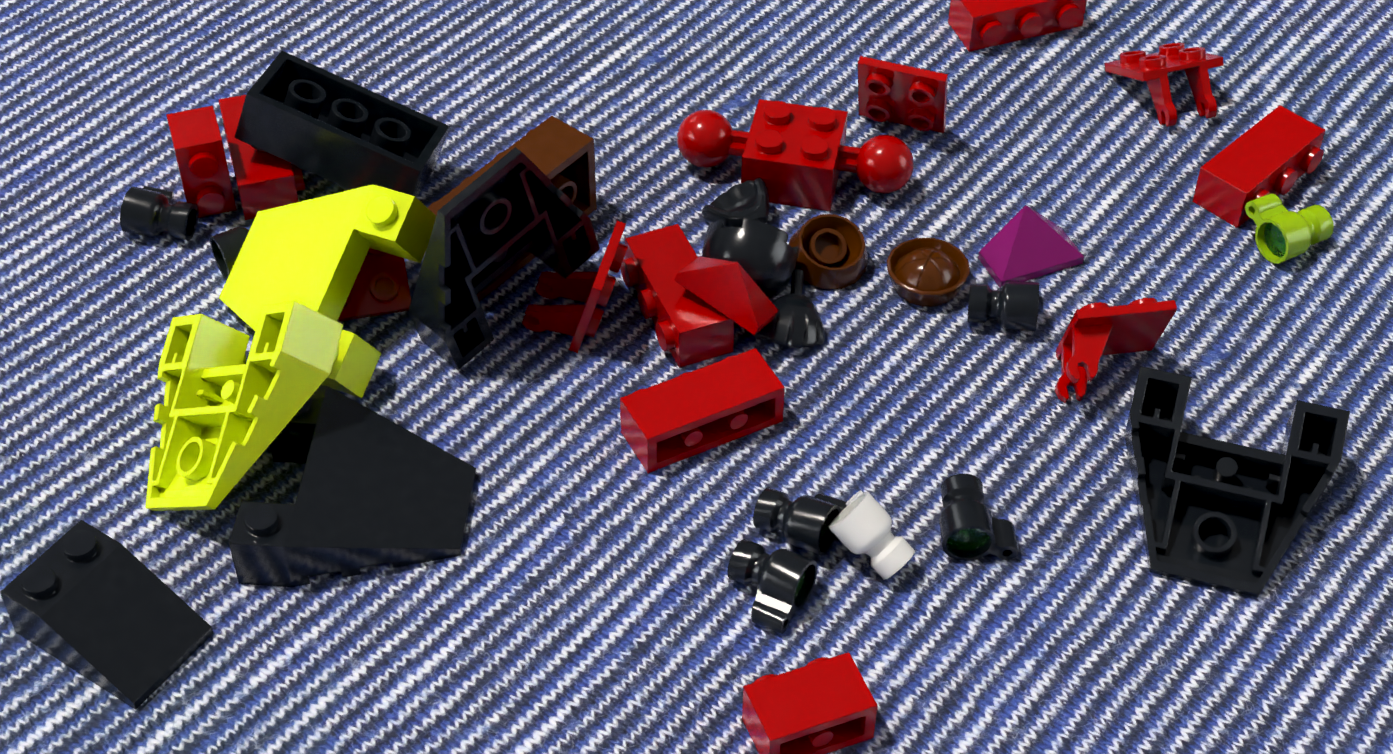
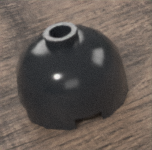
[702,219,799,299]

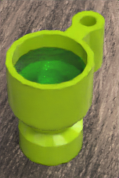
[1245,194,1334,264]

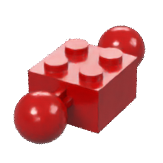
[677,99,914,211]

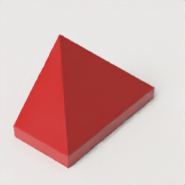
[674,256,779,335]

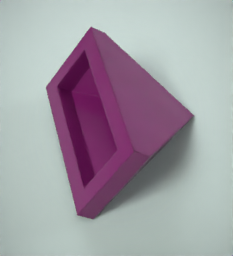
[978,205,1084,287]

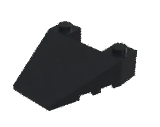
[408,147,600,370]
[1124,366,1350,598]
[229,385,477,587]

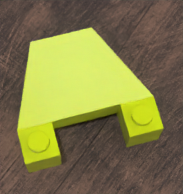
[219,184,436,398]
[145,301,343,511]

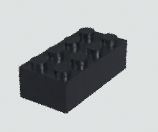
[235,51,450,197]

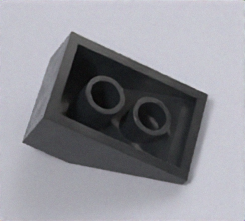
[0,520,214,710]

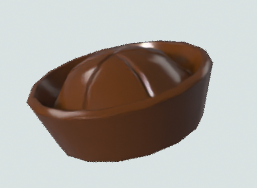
[789,214,868,289]
[887,238,970,307]

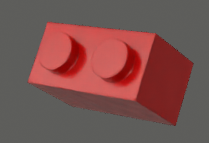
[166,105,236,218]
[742,652,878,754]

